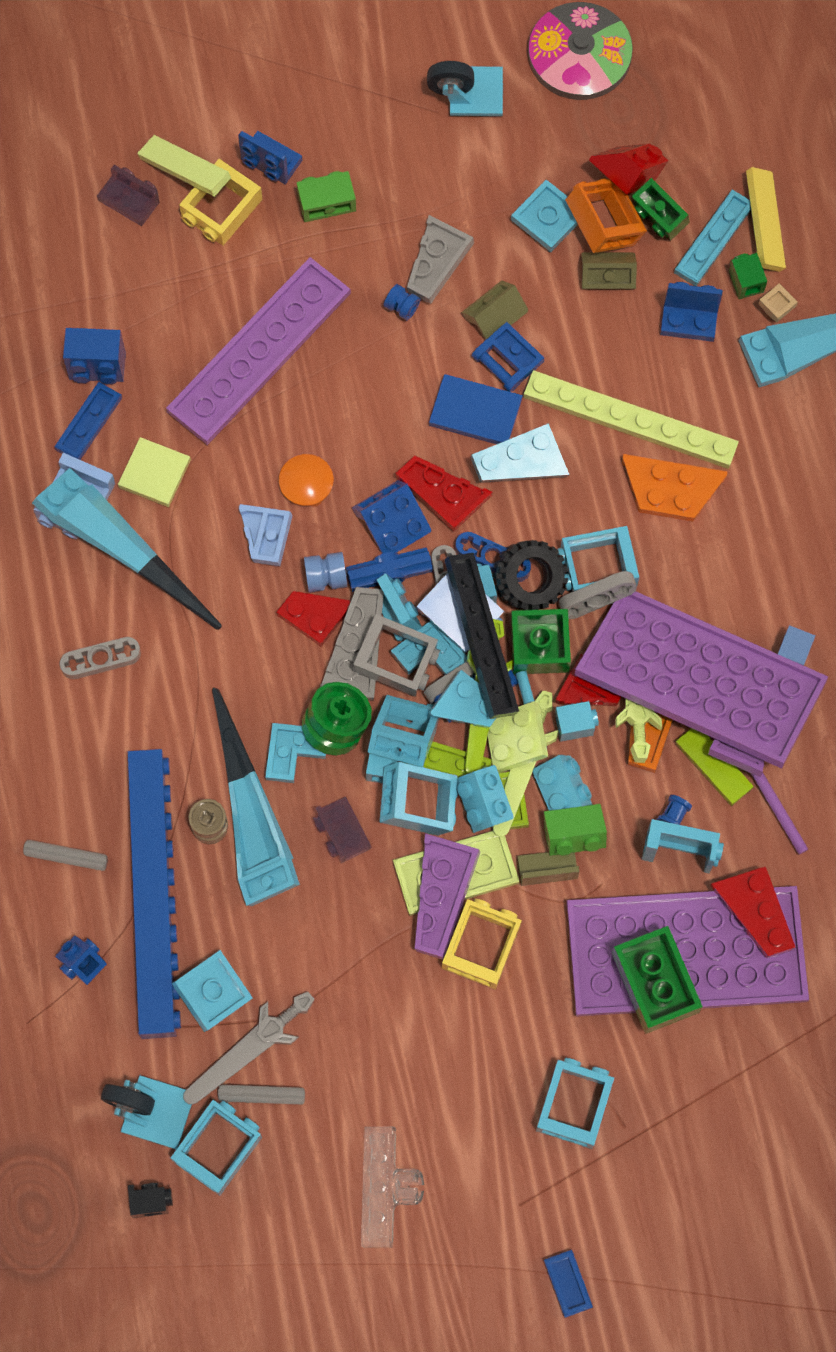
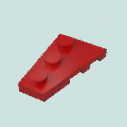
[395,456,493,532]

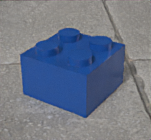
[63,328,126,384]

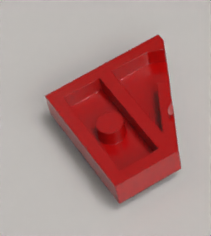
[276,591,351,647]

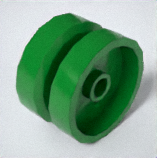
[302,682,372,756]

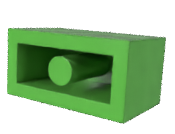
[297,171,356,222]
[544,804,607,856]

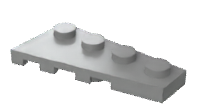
[320,587,384,700]

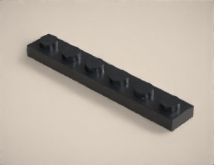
[444,552,519,719]

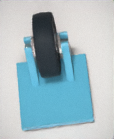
[427,61,503,116]
[101,1076,192,1150]

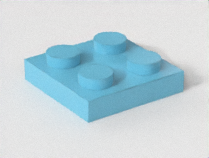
[511,180,578,252]
[172,950,253,1032]

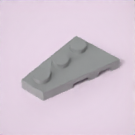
[407,215,474,304]

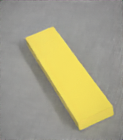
[746,167,786,272]

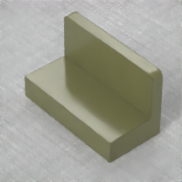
[581,252,637,289]
[461,281,528,340]
[517,852,580,886]

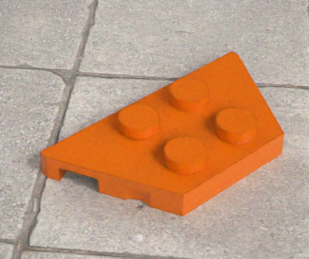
[622,454,727,522]

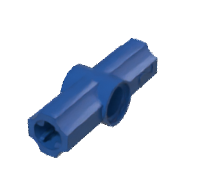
[346,547,433,592]

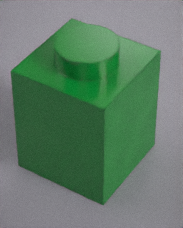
[728,253,767,299]

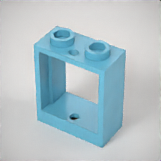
[557,526,639,593]
[368,695,439,767]
[380,762,458,836]
[536,1058,614,1149]
[171,1100,262,1196]

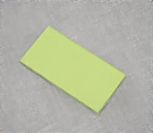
[393,831,520,916]

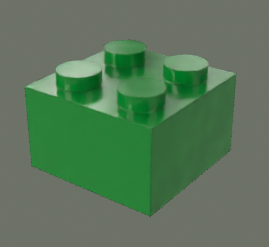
[510,609,571,674]

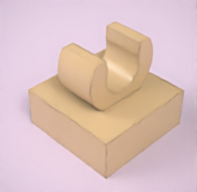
[758,284,798,323]

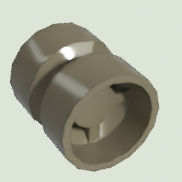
[189,799,228,845]

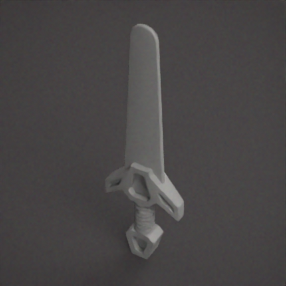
[183,992,315,1105]

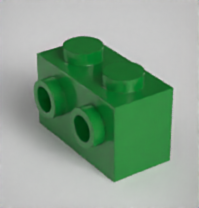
[632,178,690,241]

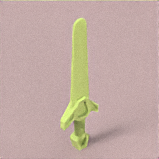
[493,691,559,837]
[615,699,662,763]

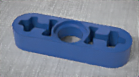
[455,532,531,582]

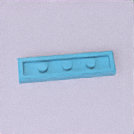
[674,189,751,286]

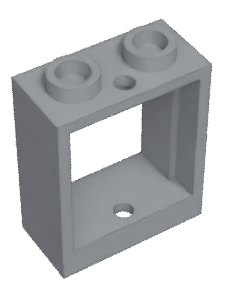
[353,614,441,697]

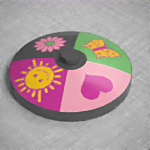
[528,2,633,100]

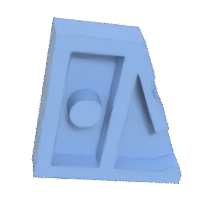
[239,504,293,566]

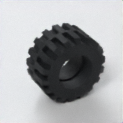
[493,540,568,610]

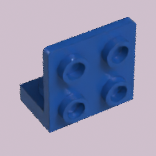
[238,131,303,185]
[660,282,723,342]
[352,480,431,554]

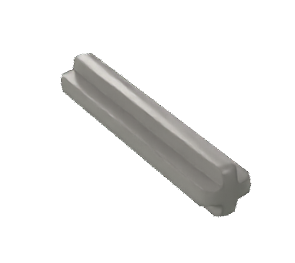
[23,840,108,871]
[218,1085,305,1105]

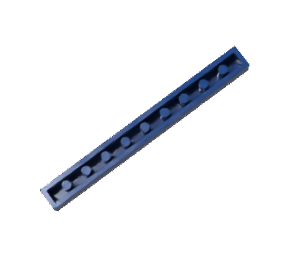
[128,749,181,1039]

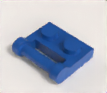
[472,322,545,392]

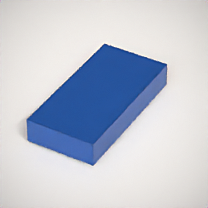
[544,1250,593,1318]

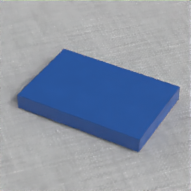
[429,374,523,444]

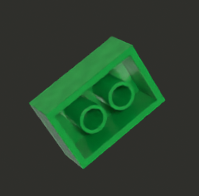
[611,926,703,1034]

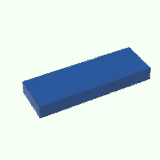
[54,382,122,460]

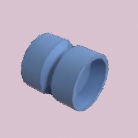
[304,552,347,593]

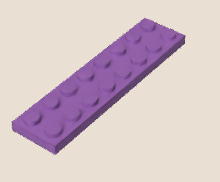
[166,257,351,445]

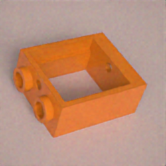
[565,178,647,253]

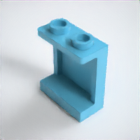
[642,819,724,873]

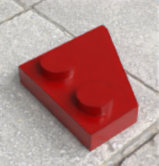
[555,654,622,706]

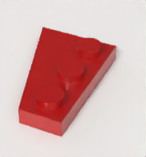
[710,866,796,958]

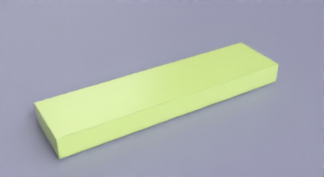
[137,135,231,196]

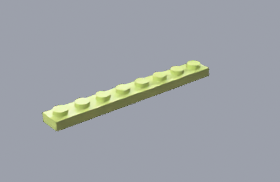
[524,370,739,469]

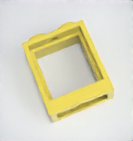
[179,159,262,246]
[442,899,522,990]

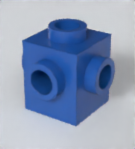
[55,935,107,985]

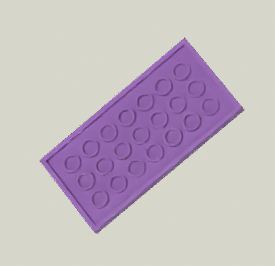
[575,591,828,769]
[567,886,809,1017]

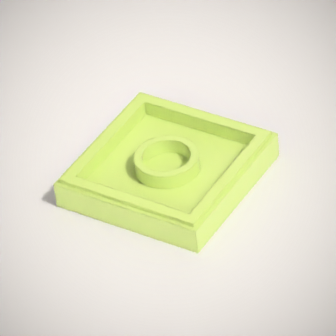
[118,437,191,507]

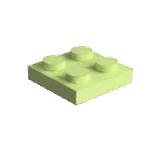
[488,701,548,773]

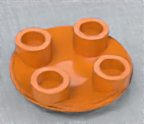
[279,454,334,507]

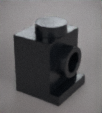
[128,1183,173,1218]

